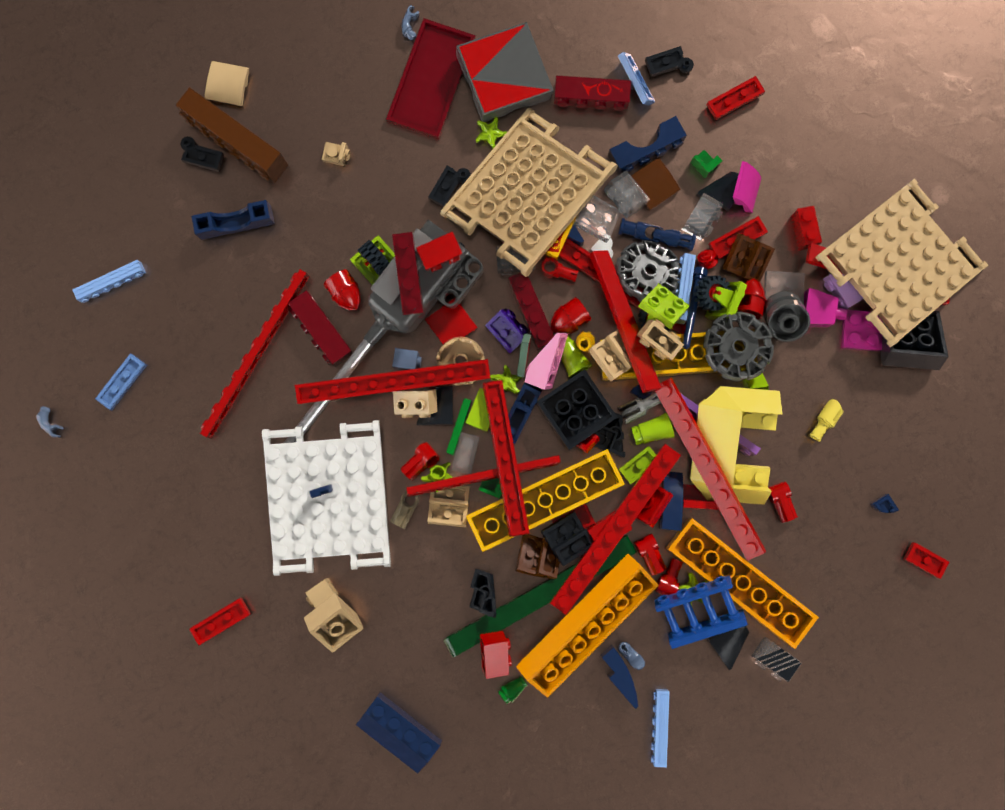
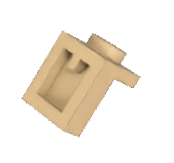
[322,142,350,166]

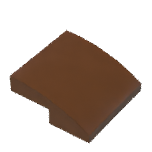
[627,157,681,210]
[722,233,775,282]
[515,534,560,579]

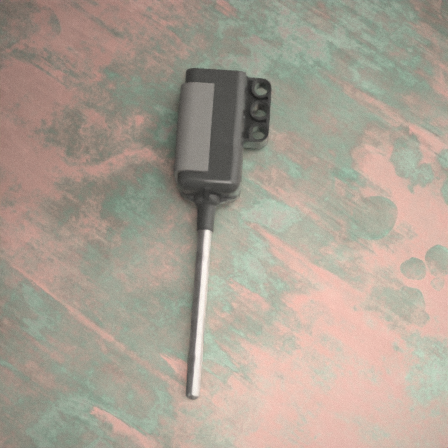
[284,220,484,443]

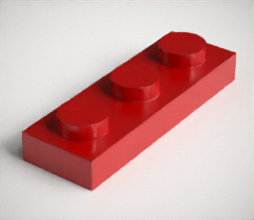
[706,76,765,120]
[708,216,768,260]
[189,597,251,646]

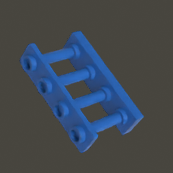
[654,576,748,649]

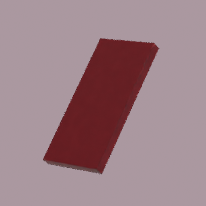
[386,18,476,139]

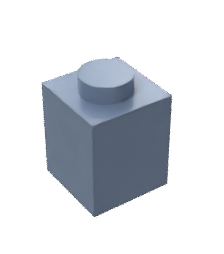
[392,348,422,370]

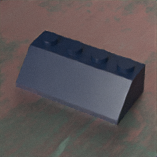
[356,693,442,774]

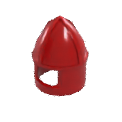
[324,269,360,310]
[737,278,767,320]
[550,297,591,334]

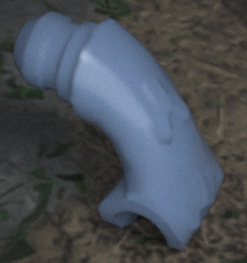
[402,5,420,41]
[36,406,64,438]
[618,642,645,670]

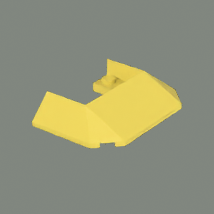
[690,386,782,505]

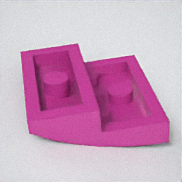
[733,161,761,213]

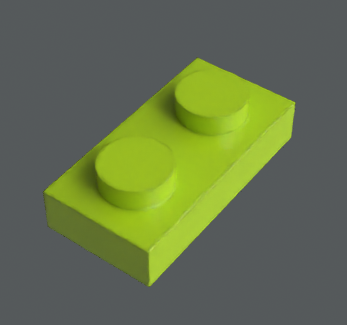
[618,446,656,485]

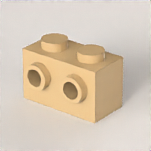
[637,319,684,360]
[393,389,437,418]

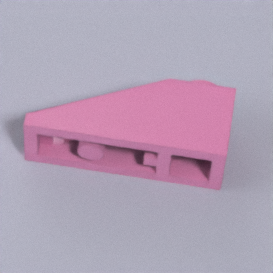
[525,333,568,390]

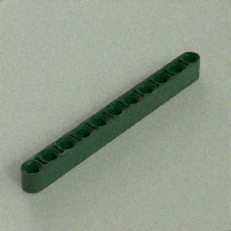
[443,535,637,658]

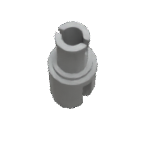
[618,393,662,424]

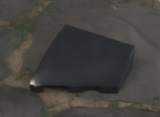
[708,626,749,670]

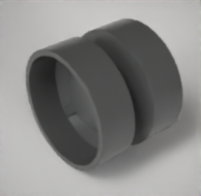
[763,291,810,342]

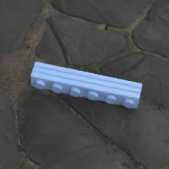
[675,253,696,325]
[72,260,146,303]
[651,689,670,768]

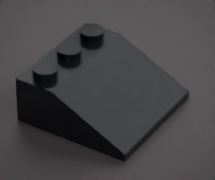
[880,311,949,370]
[536,369,617,450]

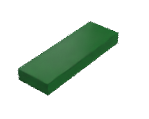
[446,398,472,456]

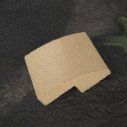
[205,61,249,106]
[588,330,632,381]
[427,486,470,528]

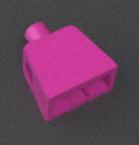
[802,288,847,327]

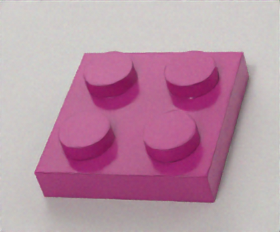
[841,310,883,351]

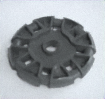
[616,240,681,302]
[703,312,774,381]

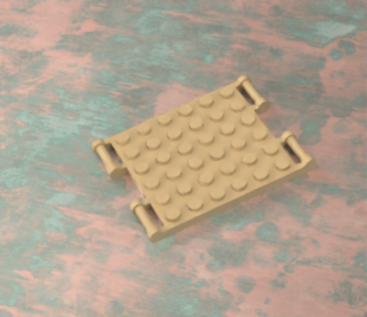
[440,108,618,277]
[815,179,988,347]

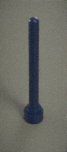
[683,267,708,349]

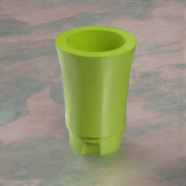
[561,335,592,379]
[631,412,675,445]

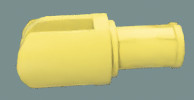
[809,399,844,442]

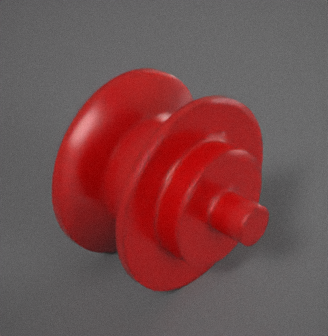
[697,250,718,269]

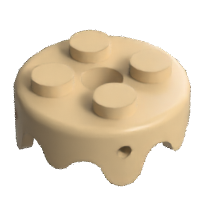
[436,337,485,386]

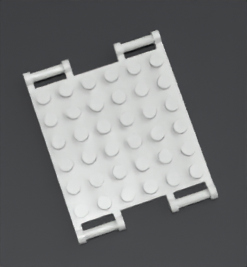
[262,420,391,576]

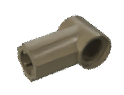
[390,492,420,529]

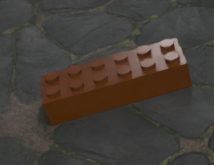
[176,87,288,182]

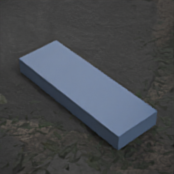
[618,52,655,106]
[95,353,147,410]

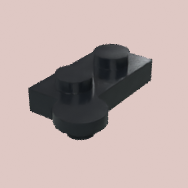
[645,46,694,77]
[180,136,224,172]
[428,165,471,207]

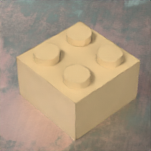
[304,593,364,653]

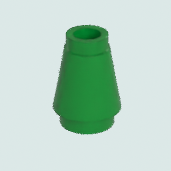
[498,676,528,705]

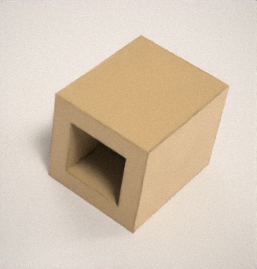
[305,578,339,608]

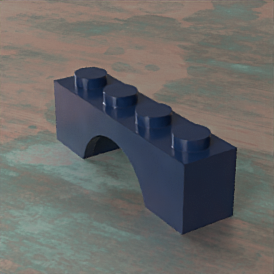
[608,116,687,174]
[191,200,275,240]

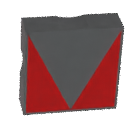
[456,22,554,122]

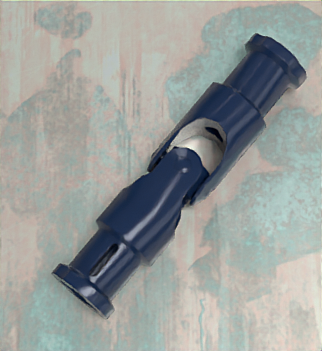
[618,218,696,251]

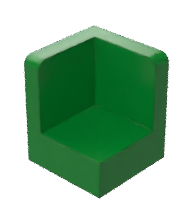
[690,150,723,179]
[478,478,502,499]

